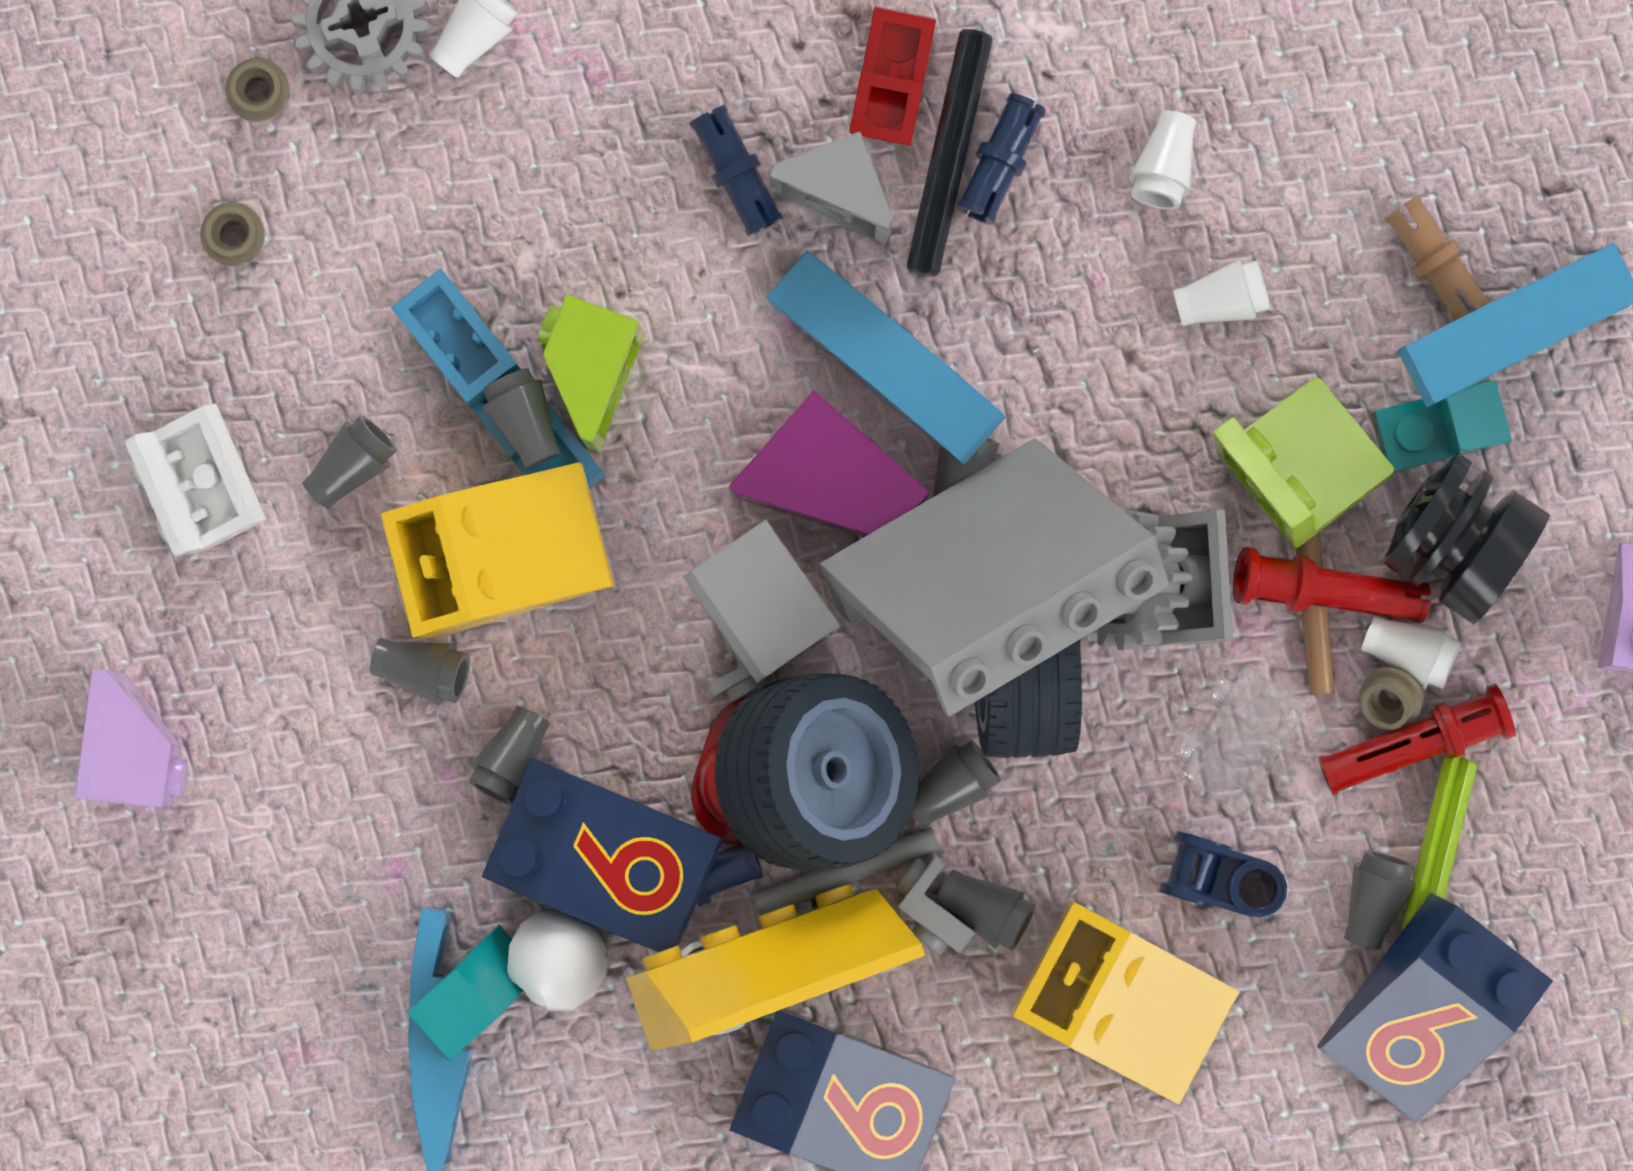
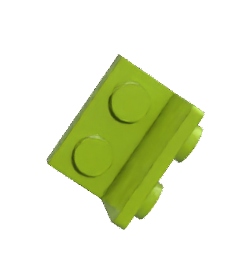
[1213,377,1394,550]

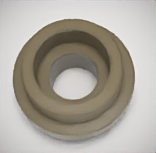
[225,58,290,122]
[200,202,265,266]
[1360,667,1424,730]

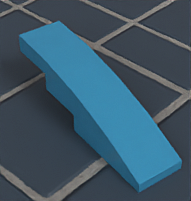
[1397,243,1633,407]
[765,250,1006,465]
[391,268,606,490]
[408,906,474,1171]

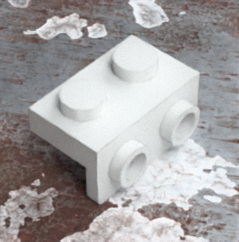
[125,403,266,556]

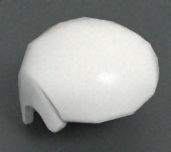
[507,909,609,1011]

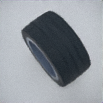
[975,640,1082,758]
[714,673,919,870]

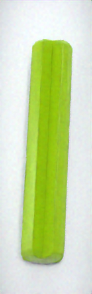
[1401,755,1477,932]

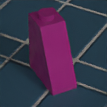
[729,391,929,537]

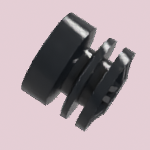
[1382,452,1550,625]

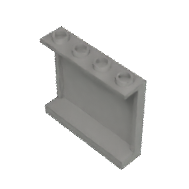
[820,438,1170,717]

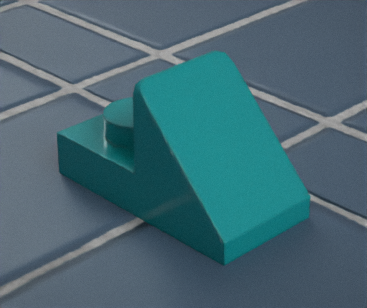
[1372,380,1512,473]

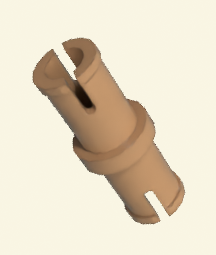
[1384,195,1490,321]

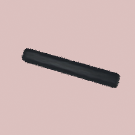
[907,29,993,277]

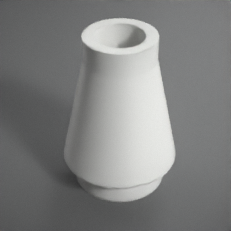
[429,0,518,78]
[1129,110,1196,210]
[1173,258,1271,326]
[1361,615,1462,689]

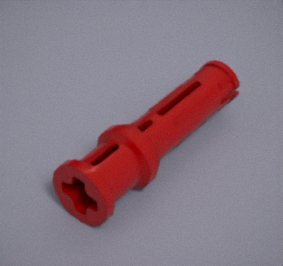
[1232,547,1431,623]
[1318,683,1516,796]

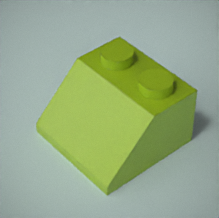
[537,294,644,454]

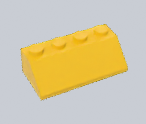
[626,883,925,1052]

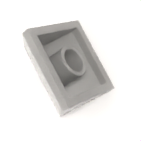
[769,132,893,246]
[1124,510,1233,647]
[683,519,840,683]

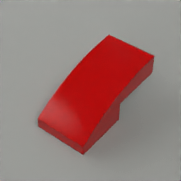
[849,6,937,146]

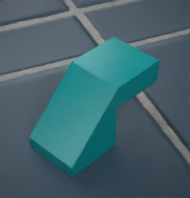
[405,924,524,1061]

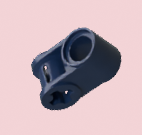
[1158,831,1287,918]

